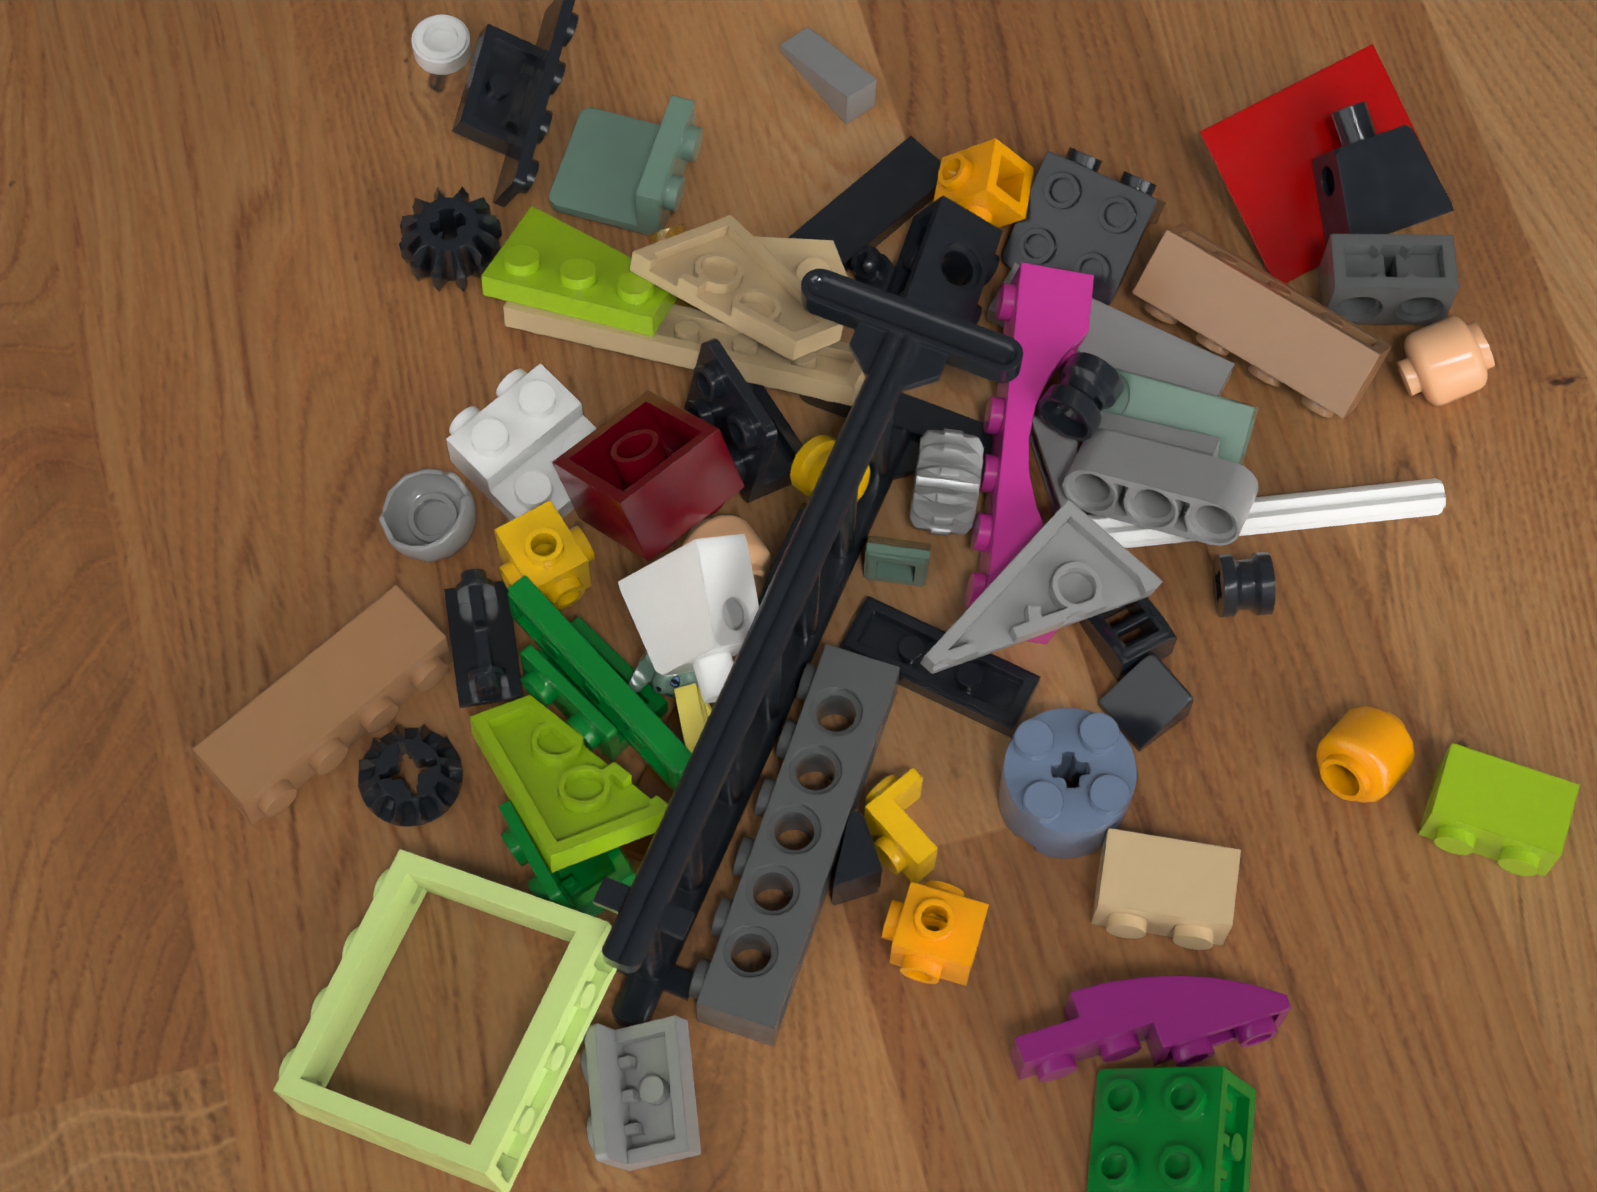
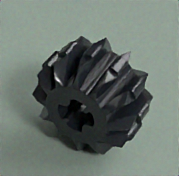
[399,186,502,292]

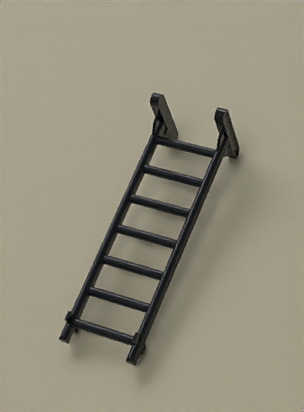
[593,268,1023,1027]

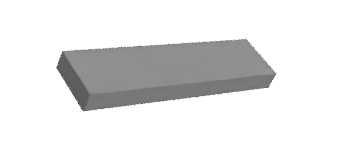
[987,263,1235,396]

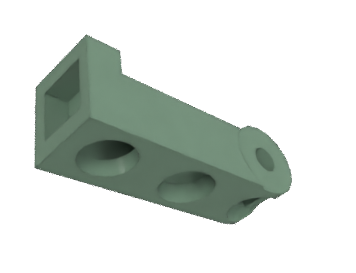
[1102,368,1259,465]

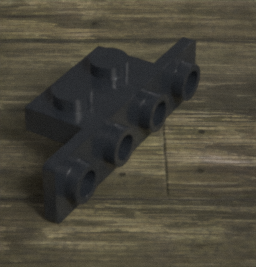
[452,0,579,207]

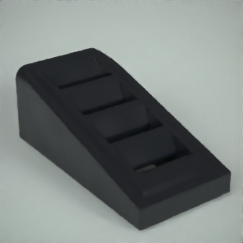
[1079,597,1177,682]

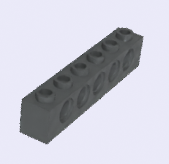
[689,644,900,1047]

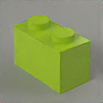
[1418,743,1580,877]

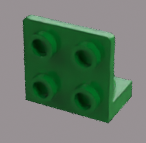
[1087,1066,1256,1192]

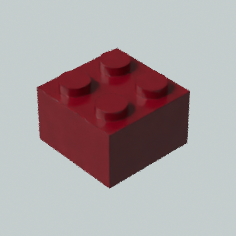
[552,390,745,561]

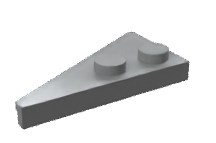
[920,499,1163,674]

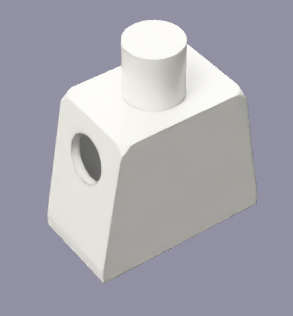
[618,534,759,703]

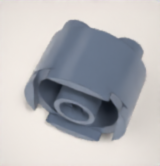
[998,708,1137,859]

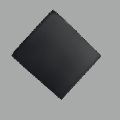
[1098,653,1194,752]
[832,811,882,905]

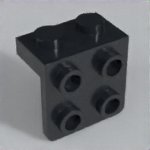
[1002,147,1166,306]
[684,338,803,503]

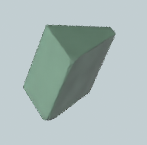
[863,536,931,587]

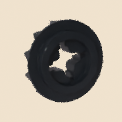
[358,724,463,827]

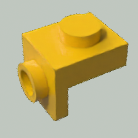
[864,768,938,883]

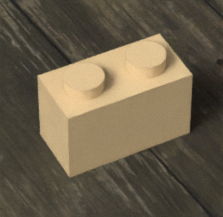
[1091,828,1241,950]

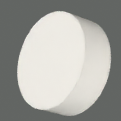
[411,14,472,75]

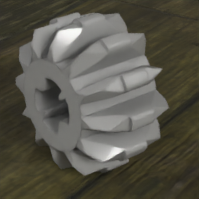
[910,428,984,536]

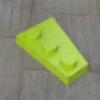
[481,206,676,337]
[470,695,668,873]

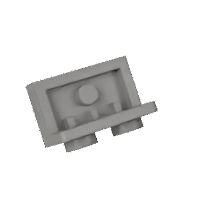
[581,1015,702,1171]

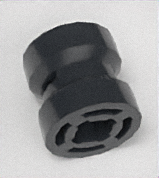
[1038,352,1124,441]

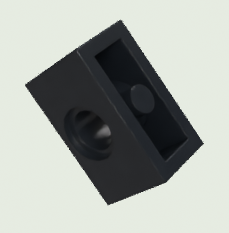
[887,196,1003,325]

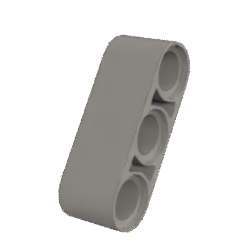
[1063,430,1259,546]

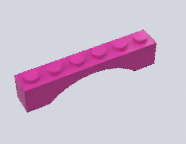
[965,263,1094,644]

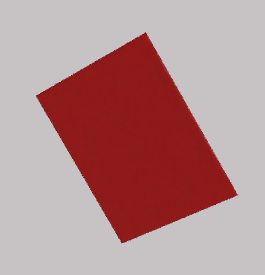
[1200,44,1433,283]

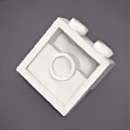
[446,363,597,521]

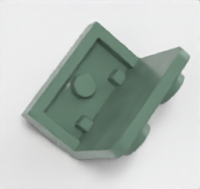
[549,95,703,238]

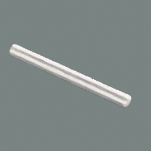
[1088,478,1446,548]

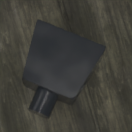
[1312,101,1454,246]

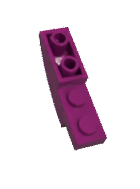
[1010,976,1291,1082]

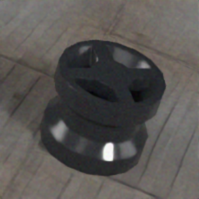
[1213,552,1276,617]

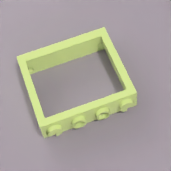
[273,849,617,1192]

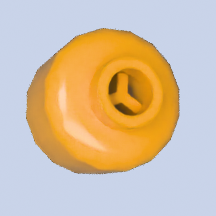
[1316,706,1415,803]

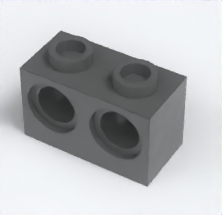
[1318,234,1459,325]

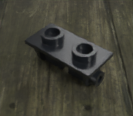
[444,569,524,708]

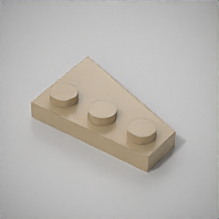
[630,215,843,361]

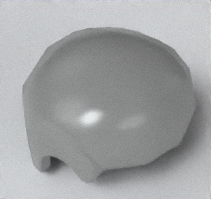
[379,468,477,563]

